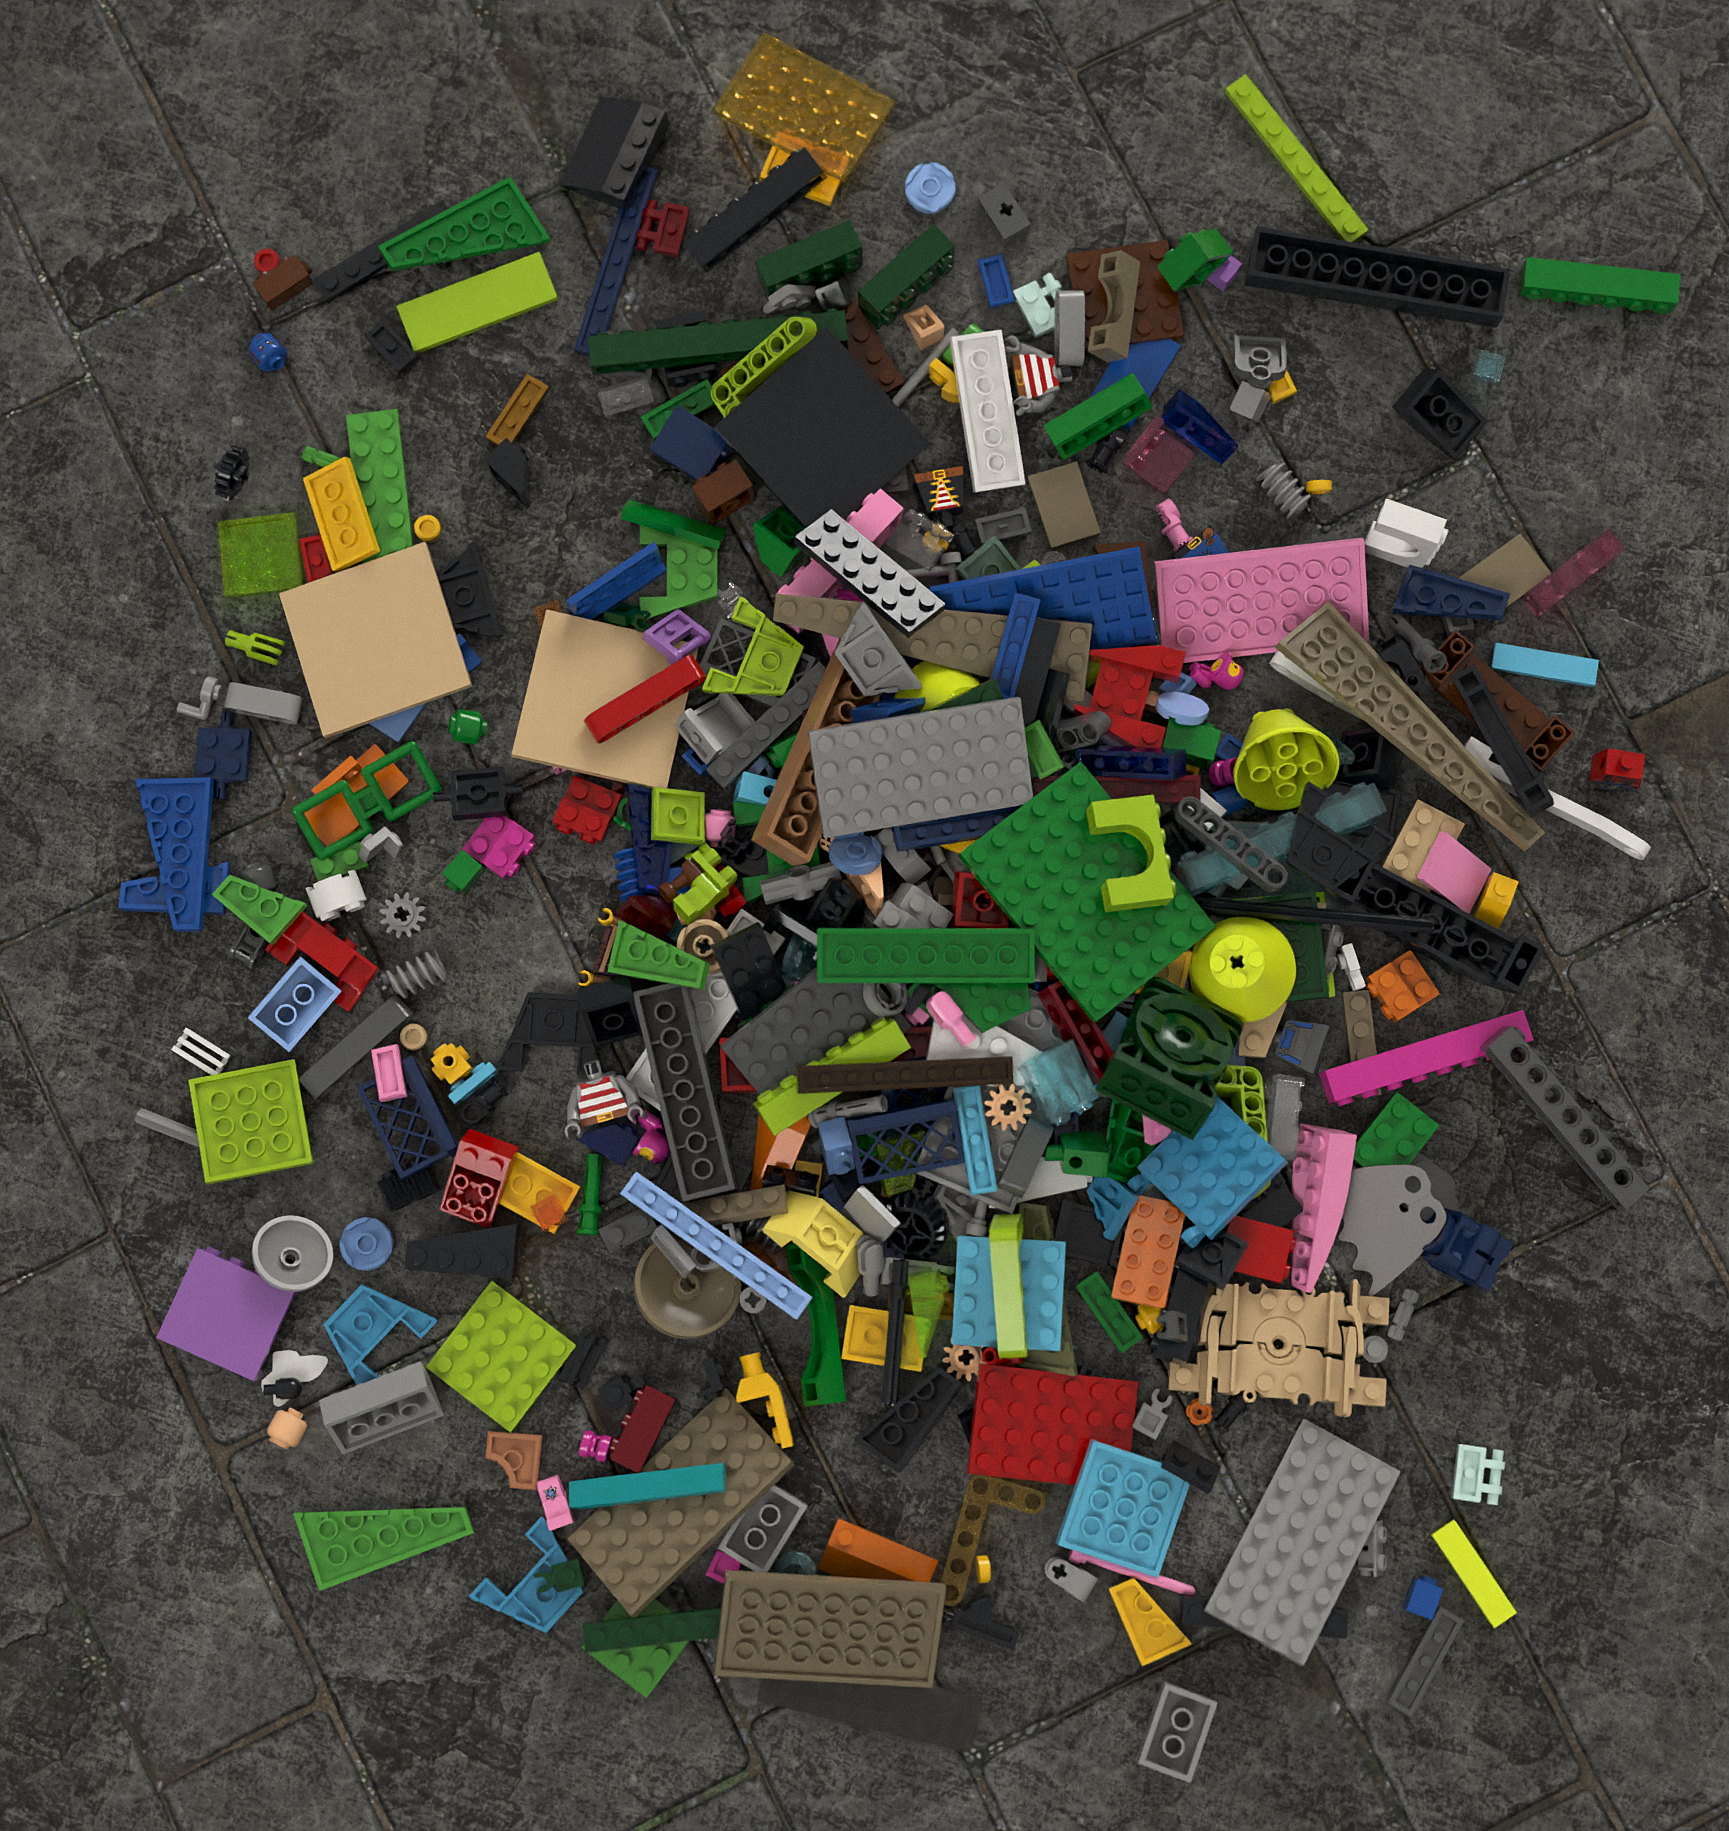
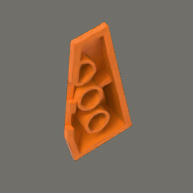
[750,1115,812,1191]
[817,1518,938,1582]

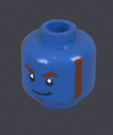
[249,333,288,372]

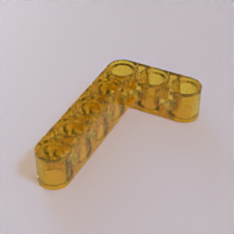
[940,1474,1045,1606]

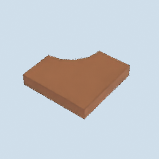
[485,1431,543,1490]

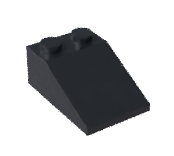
[1392,368,1488,460]

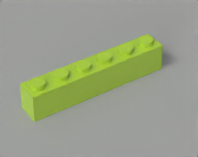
[753,1016,911,1136]

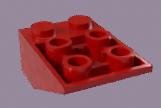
[439,1129,519,1228]

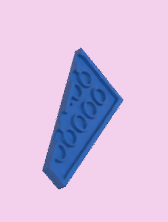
[135,777,214,932]

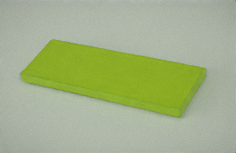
[397,252,558,354]

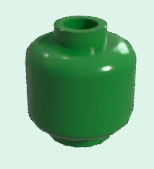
[448,709,487,744]

